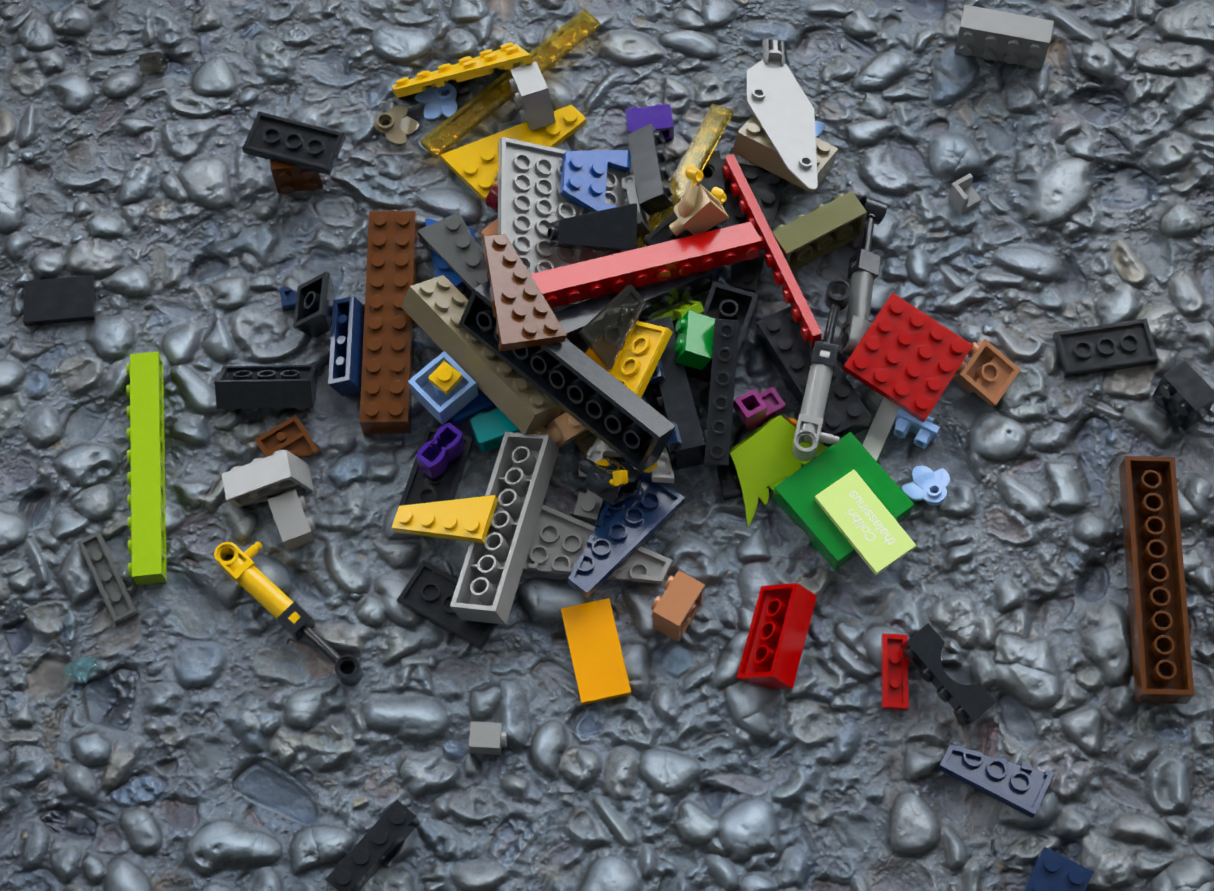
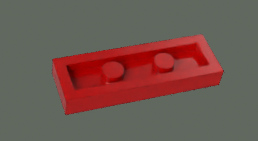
[881,633,909,711]

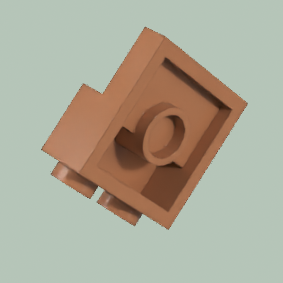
[952,339,1021,407]

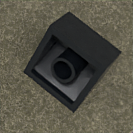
[293,272,334,338]

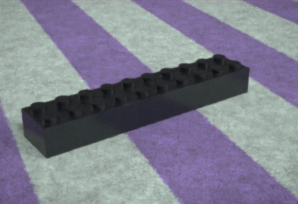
[459,281,676,472]

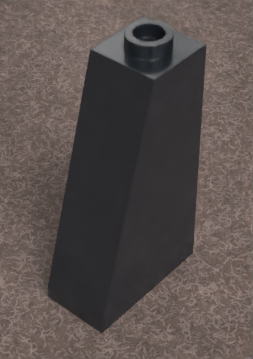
[547,203,637,253]

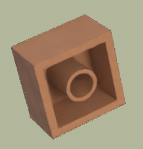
[651,570,705,642]

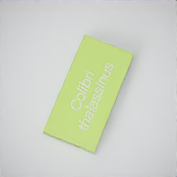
[814,470,916,575]

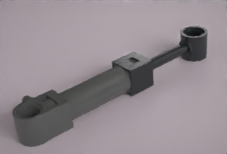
[838,195,887,357]

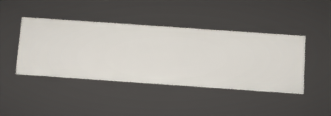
[862,397,900,461]

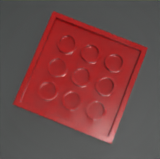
[842,292,973,422]

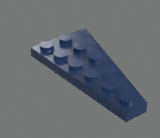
[568,461,685,598]

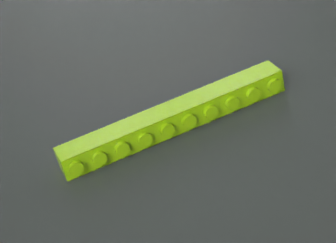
[126,351,167,585]

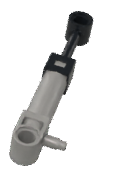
[792,279,851,461]

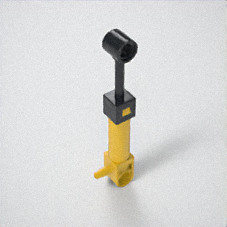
[214,541,363,686]

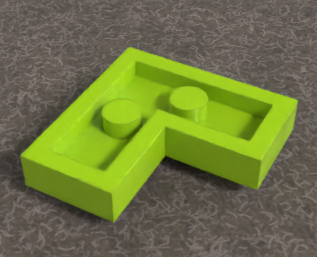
[646,300,704,321]

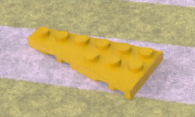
[391,42,533,98]
[440,104,587,202]

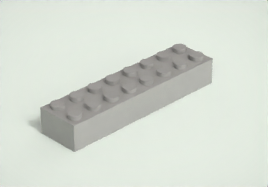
[450,432,559,625]

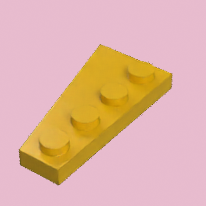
[391,495,498,543]

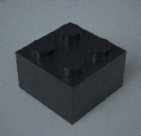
[1152,360,1214,431]

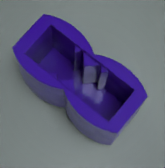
[417,423,465,479]

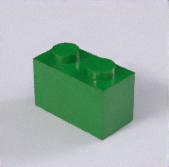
[674,310,715,370]

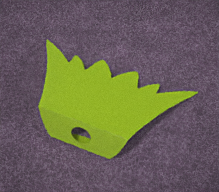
[730,415,829,526]

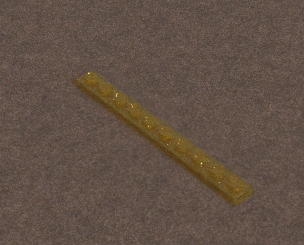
[420,9,600,159]

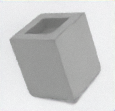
[948,174,981,214]

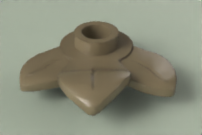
[375,105,420,145]

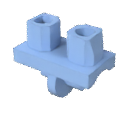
[893,408,940,449]

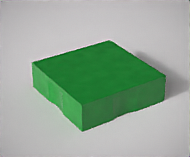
[772,432,914,571]

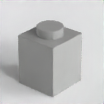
[469,721,507,755]

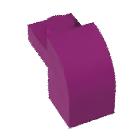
[733,387,786,429]

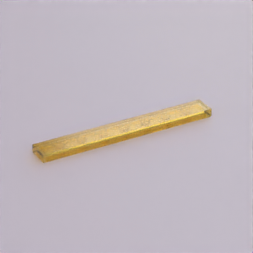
[637,104,733,249]

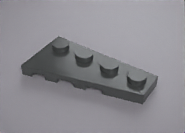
[417,212,488,291]

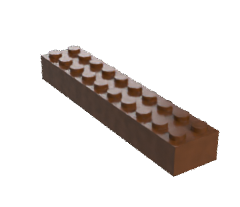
[360,211,418,434]
[1119,456,1194,704]

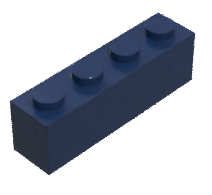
[328,296,365,396]

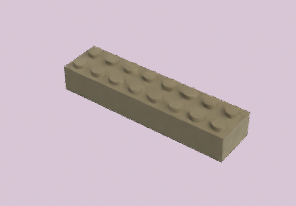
[401,275,563,435]

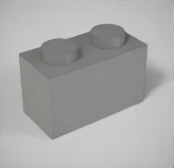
[268,489,316,551]

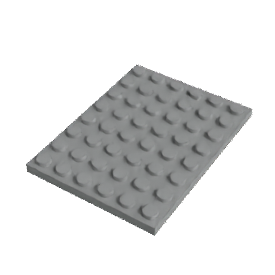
[498,137,631,330]

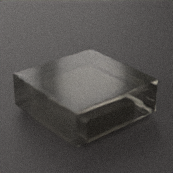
[139,51,164,77]

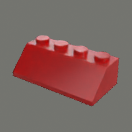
[736,583,817,689]

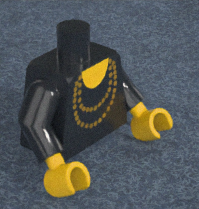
[579,457,658,505]

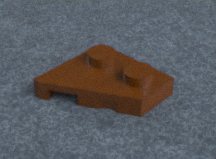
[254,415,320,458]

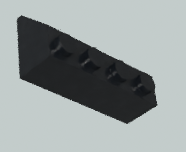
[214,365,318,412]

